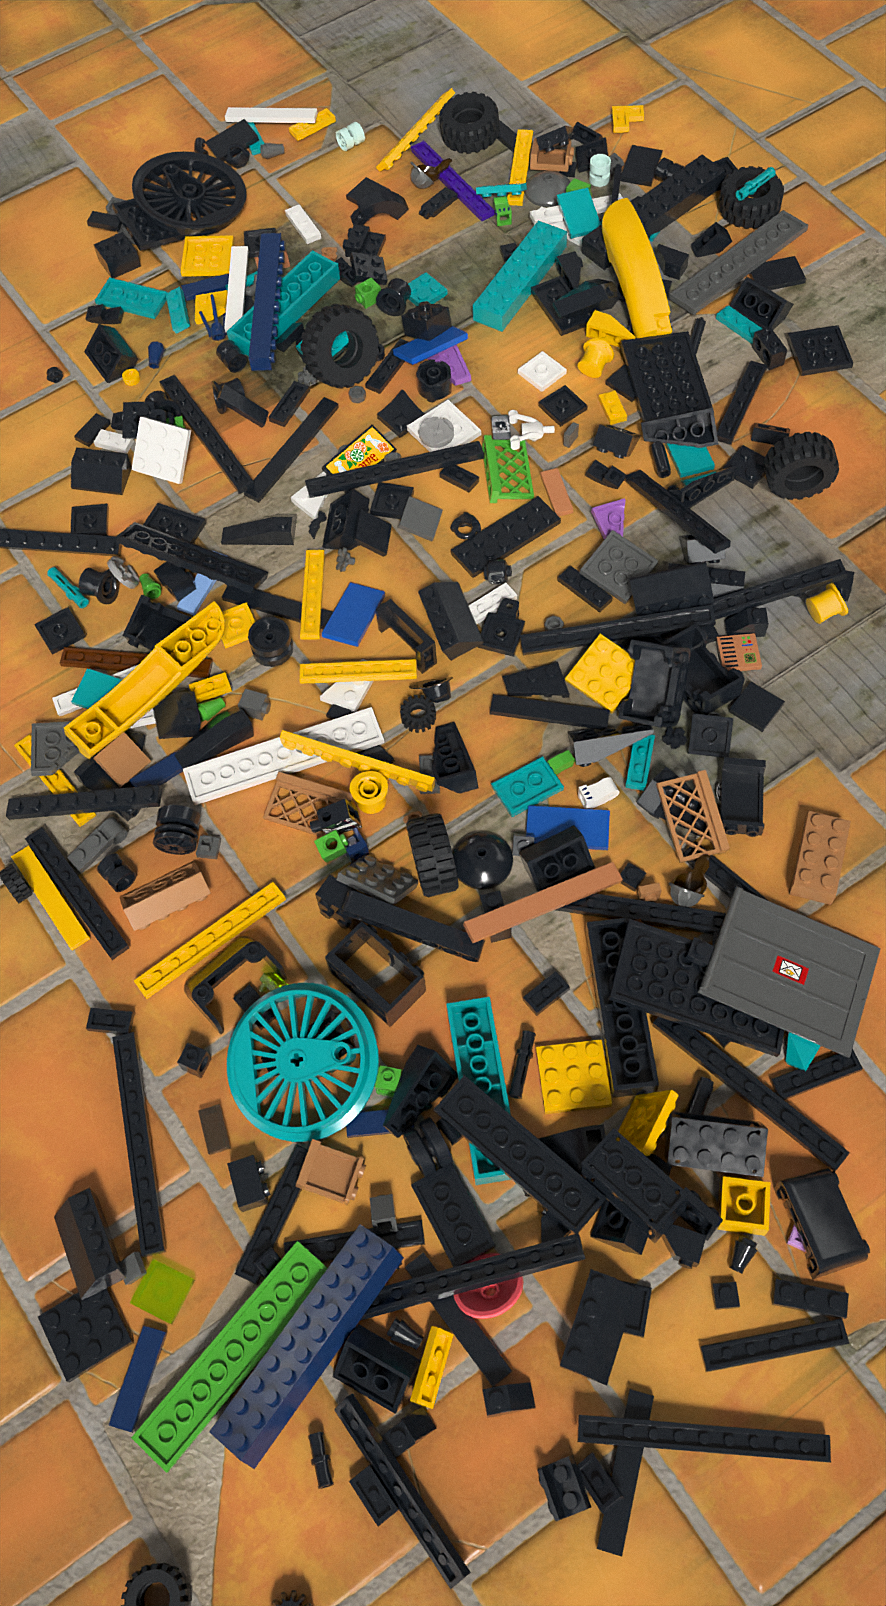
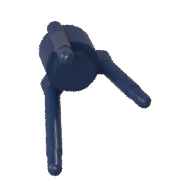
[199,294,227,341]

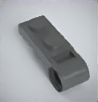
[67,817,128,873]

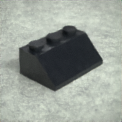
[730,276,794,330]
[84,324,138,383]
[71,447,132,495]
[322,489,370,551]
[518,825,596,892]
[332,1324,421,1414]

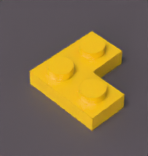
[612,105,644,133]

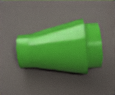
[139,574,161,600]
[198,697,226,722]

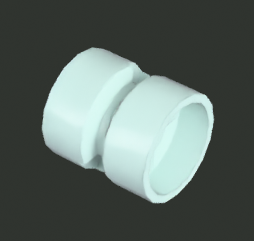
[336,122,365,151]
[589,154,611,187]

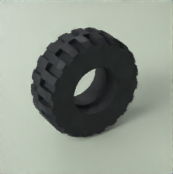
[300,304,379,389]

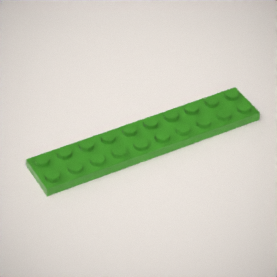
[131,1241,328,1473]

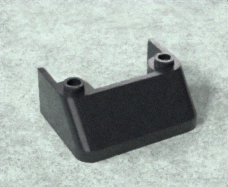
[184,936,287,1035]

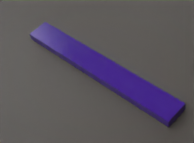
[411,141,495,222]

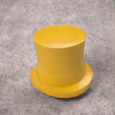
[578,338,614,378]
[806,583,848,624]
[350,771,389,814]

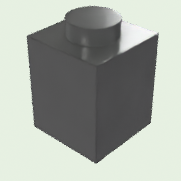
[238,689,271,721]
[369,1194,398,1235]

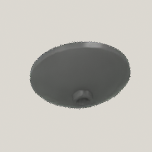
[525,170,570,207]

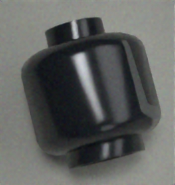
[484,559,512,585]

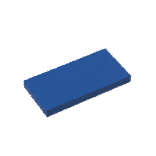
[393,326,468,365]
[322,582,385,647]
[526,806,610,850]

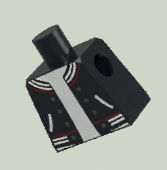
[310,799,362,834]

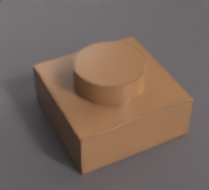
[637,883,661,902]

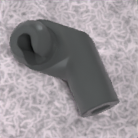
[245,274,257,297]

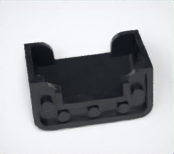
[122,595,192,650]
[618,640,690,728]
[774,1168,870,1280]

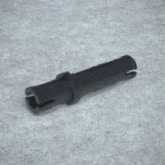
[508,1030,536,1099]

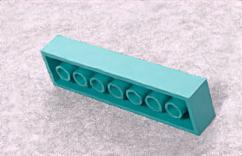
[473,220,567,332]
[227,250,340,356]
[446,997,511,1185]

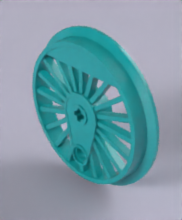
[227,983,379,1142]

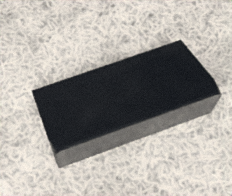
[572,122,603,144]
[276,322,304,352]
[751,423,790,445]

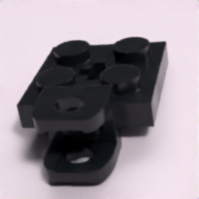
[122,401,174,439]
[478,598,525,657]

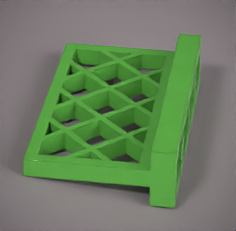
[482,435,534,503]

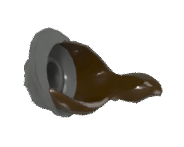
[410,158,452,188]
[668,855,710,907]

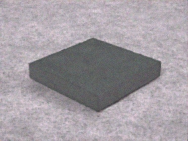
[398,496,443,542]

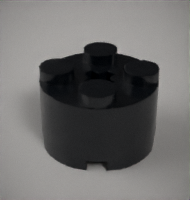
[416,359,452,402]

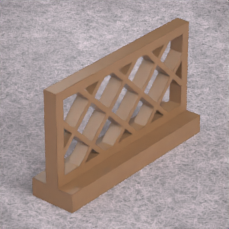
[656,770,730,863]
[263,772,356,842]

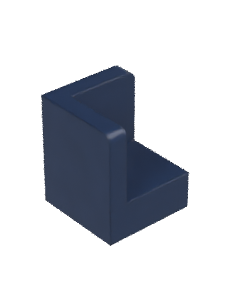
[345,827,369,864]

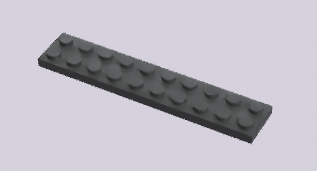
[669,210,808,315]

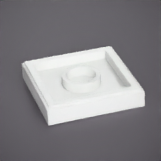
[518,351,567,392]

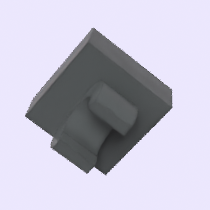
[196,835,221,860]

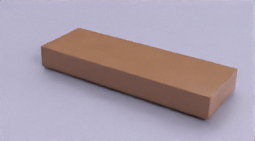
[540,468,573,516]

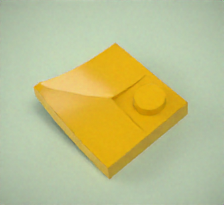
[195,290,228,324]

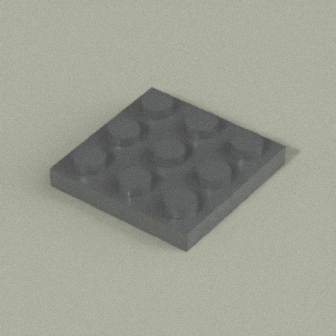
[579,530,658,604]
[336,855,419,906]

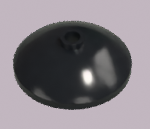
[452,832,513,890]

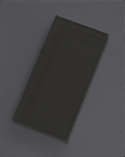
[198,1104,231,1155]

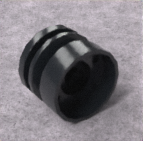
[153,805,201,855]

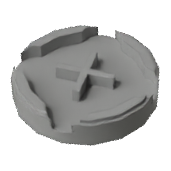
[419,417,454,448]
[107,556,139,589]

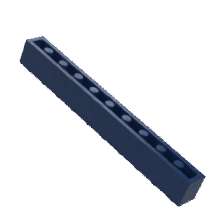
[249,233,286,371]

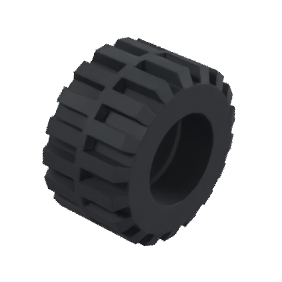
[121,1563,192,1606]

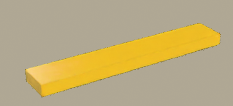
[507,130,533,206]
[300,550,325,640]
[299,659,417,684]
[14,734,96,827]
[11,846,90,951]

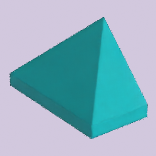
[786,1032,821,1071]

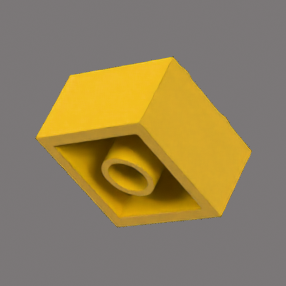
[717,1176,771,1236]

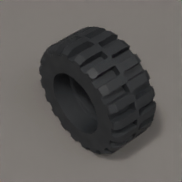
[439,92,500,154]
[719,166,784,229]
[763,432,839,500]
[406,813,459,897]

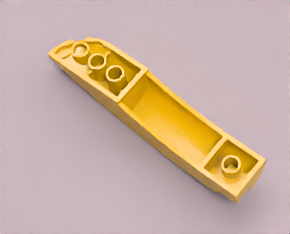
[602,198,672,338]
[64,601,224,759]

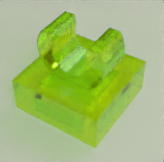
[259,972,288,992]

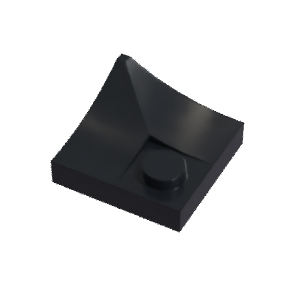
[377,389,425,438]

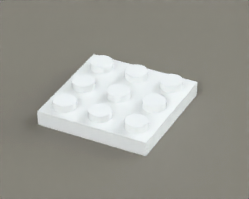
[407,400,481,452]
[132,417,191,484]

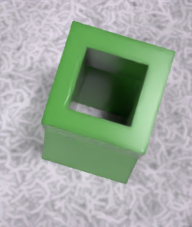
[547,750,575,775]

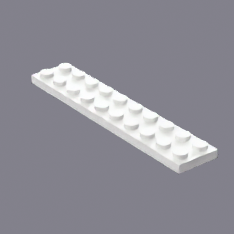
[183,707,384,806]

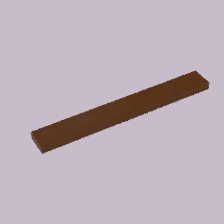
[60,647,213,679]

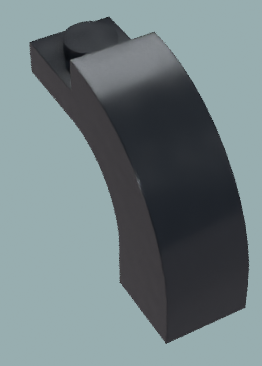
[350,190,409,225]

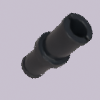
[308,1432,334,1489]

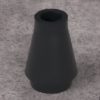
[729,1235,758,1274]
[387,1317,424,1350]

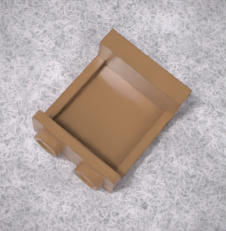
[530,138,574,172]
[295,1139,366,1205]

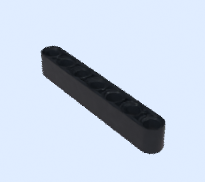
[341,891,485,962]

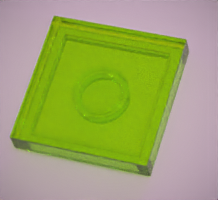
[130,1259,195,1325]

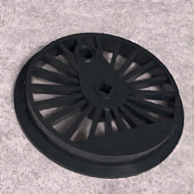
[132,151,246,236]

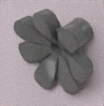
[298,366,317,386]
[336,547,355,572]

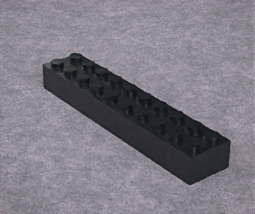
[582,154,725,270]

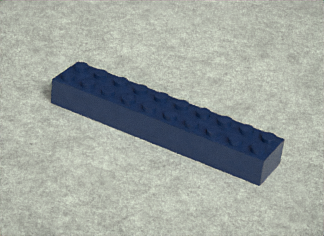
[209,1224,404,1469]

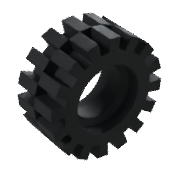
[400,695,436,733]
[0,864,33,904]

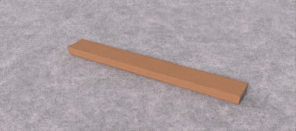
[463,862,623,943]

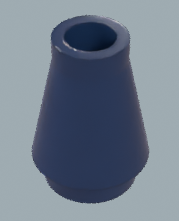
[148,341,165,369]

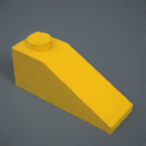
[586,310,636,348]

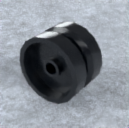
[248,617,293,667]
[401,1117,454,1178]

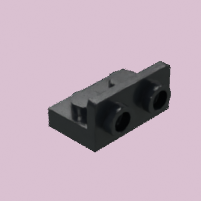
[537,1455,592,1522]

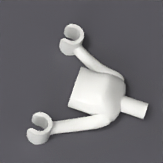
[508,410,554,450]

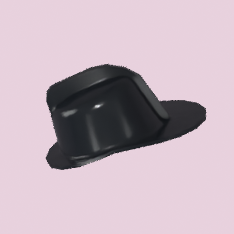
[409,677,453,703]

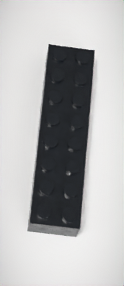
[585,917,659,1098]

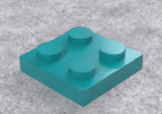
[408,272,448,306]

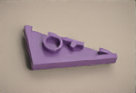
[591,498,625,540]

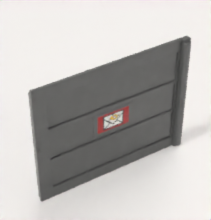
[698,886,881,1058]

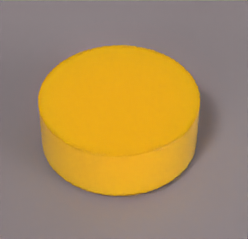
[122,369,140,386]

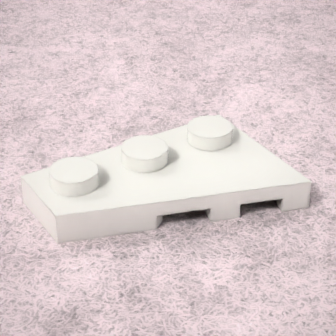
[320,659,373,713]

